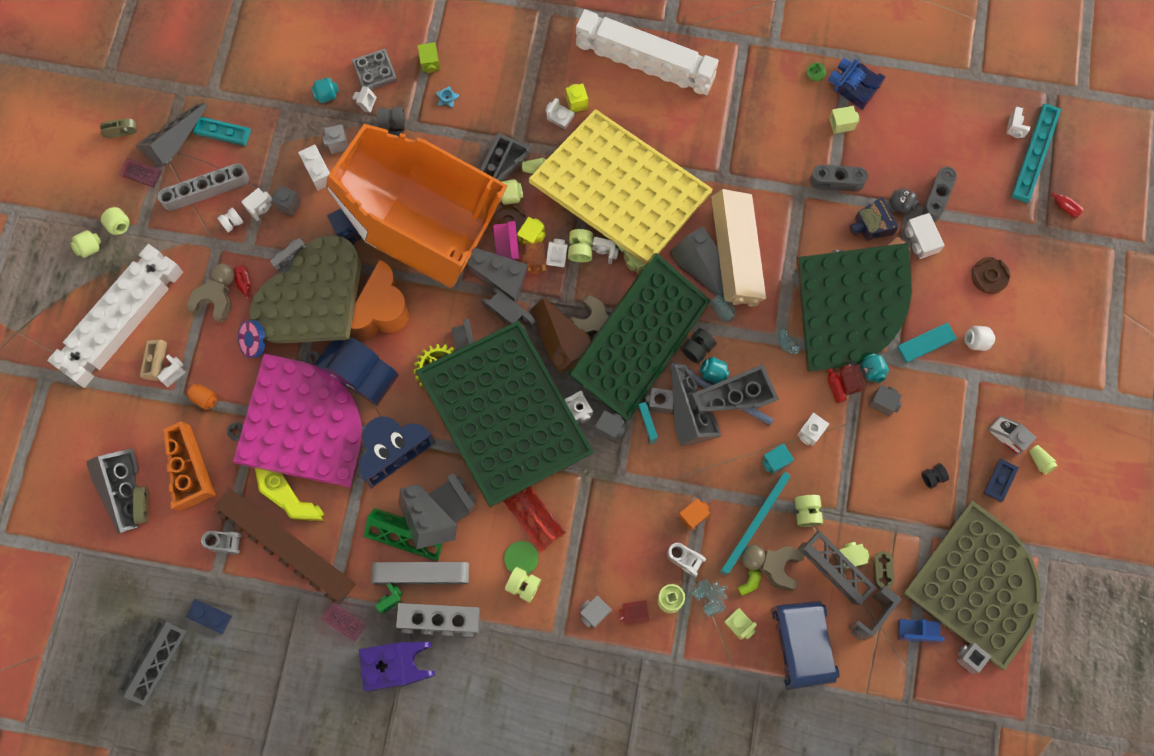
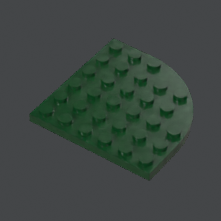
[796,243,912,372]

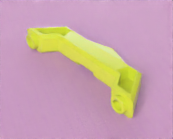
[255,468,324,521]

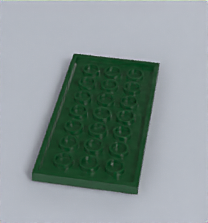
[568,253,711,421]

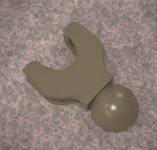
[187,263,234,323]
[570,295,609,338]
[741,545,805,591]

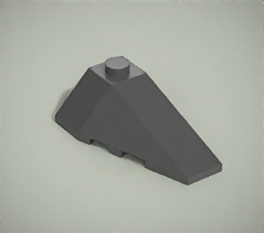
[135,103,207,164]
[670,227,727,303]
[692,364,779,412]
[86,448,138,533]

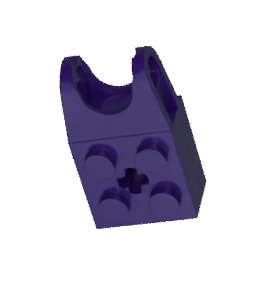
[359,642,435,692]

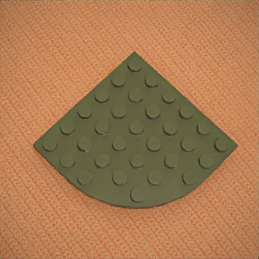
[903,501,1041,671]

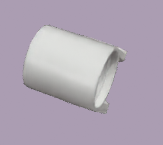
[667,543,706,577]

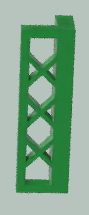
[363,508,444,562]

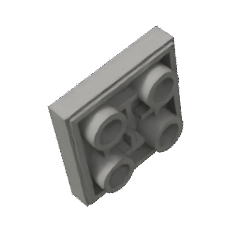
[352,49,398,90]

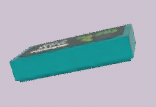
[638,402,658,444]

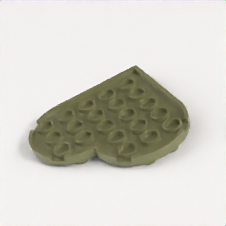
[250,235,361,343]

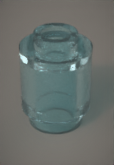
[710,294,737,323]

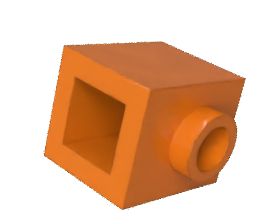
[678,498,710,531]

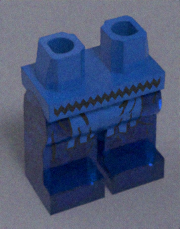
[828,58,885,110]

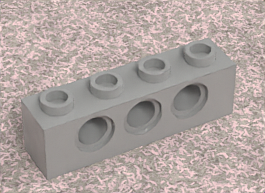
[396,603,480,637]

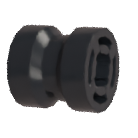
[921,463,949,489]

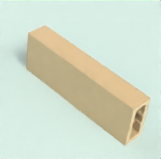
[711,189,766,306]

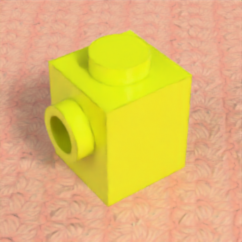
[566,83,588,113]
[517,217,546,250]

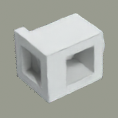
[241,188,272,221]
[564,391,593,423]

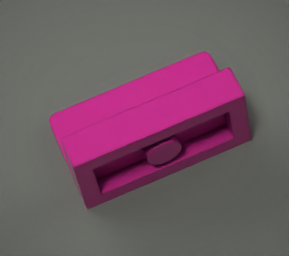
[493,221,519,260]

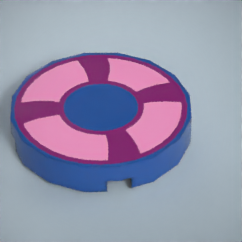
[238,320,265,358]

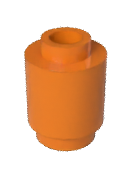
[187,384,218,410]

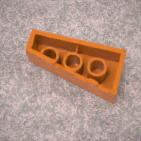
[163,421,216,511]

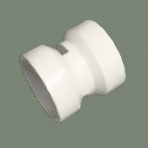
[217,207,243,233]

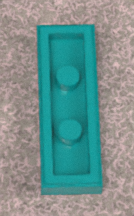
[193,117,251,147]
[897,322,957,364]

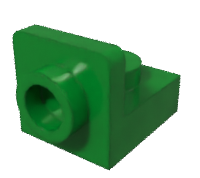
[375,583,403,615]

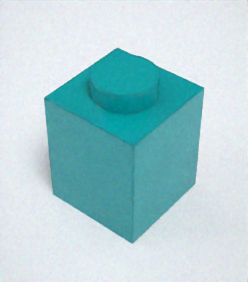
[761,443,794,475]

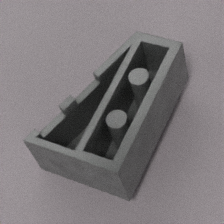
[480,133,532,182]
[399,484,457,549]

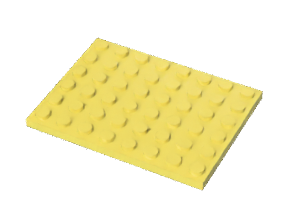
[529,109,713,264]

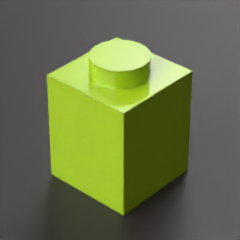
[418,42,440,73]

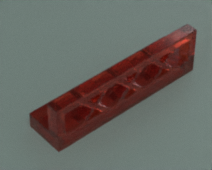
[503,487,566,551]

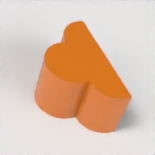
[350,260,409,341]

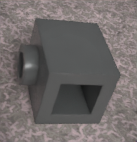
[272,185,301,217]
[869,385,902,416]
[595,410,626,442]

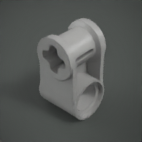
[201,531,243,555]

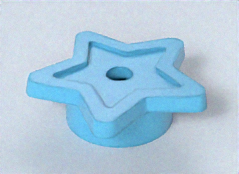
[436,86,459,108]

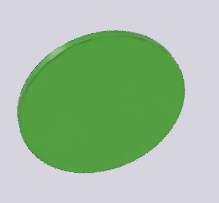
[504,541,538,574]

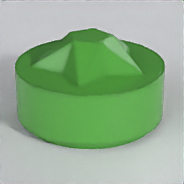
[807,63,826,81]

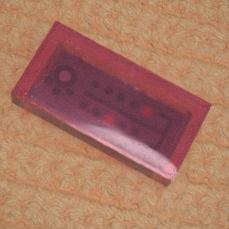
[119,158,162,188]
[321,602,367,641]

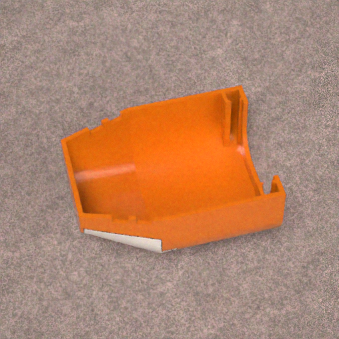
[326,124,508,289]

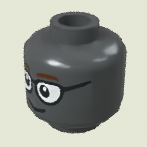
[889,188,919,215]

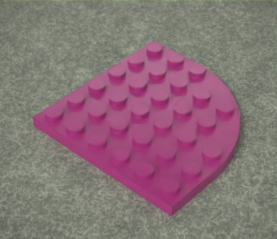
[233,354,362,488]

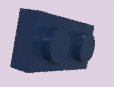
[983,459,1019,503]
[186,599,232,634]

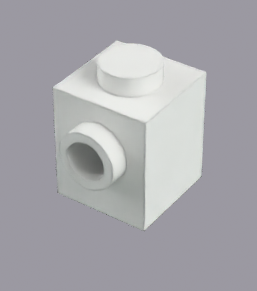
[797,413,829,446]

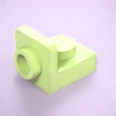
[724,608,757,640]

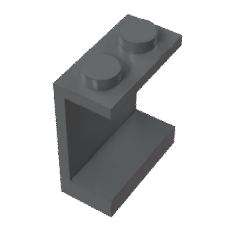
[848,586,902,641]

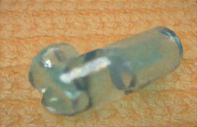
[778,330,801,354]

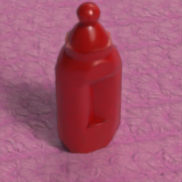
[1051,192,1084,218]
[233,265,251,299]
[827,368,846,404]

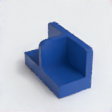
[898,619,944,643]

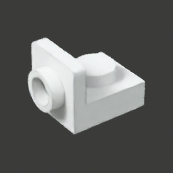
[545,98,575,129]
[1006,107,1030,138]
[593,237,619,265]
[546,238,569,267]
[157,354,186,387]

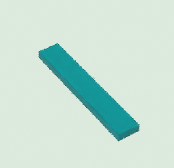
[1011,103,1061,204]
[720,472,790,576]

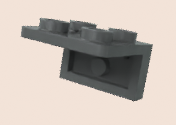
[429,473,477,523]

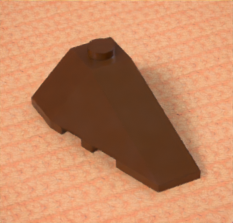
[531,298,592,373]

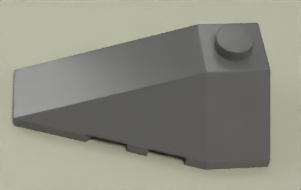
[671,365,721,445]

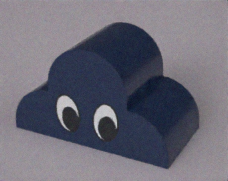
[314,337,399,406]
[359,417,435,489]

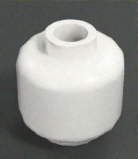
[964,326,995,351]

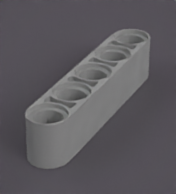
[157,163,249,211]
[371,562,469,585]

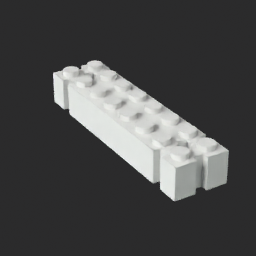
[576,9,719,95]
[47,244,183,388]

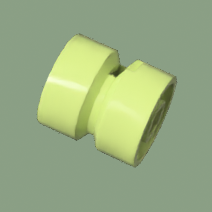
[568,229,593,263]
[795,495,823,527]
[505,567,541,603]
[657,584,685,614]

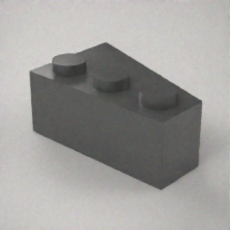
[468,247,528,303]

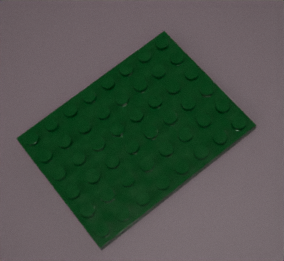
[416,320,594,508]

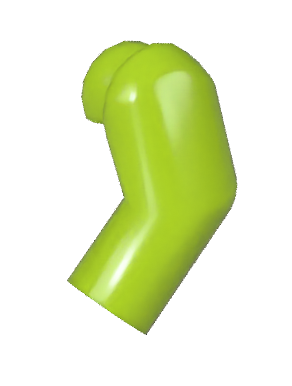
[737,569,762,596]

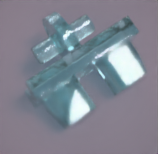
[692,579,728,617]

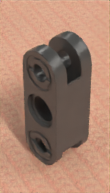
[810,165,868,191]
[922,167,957,222]
[481,287,536,332]

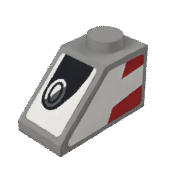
[987,415,1037,456]

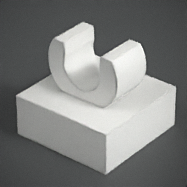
[352,87,377,113]

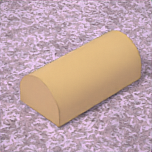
[140,340,167,381]

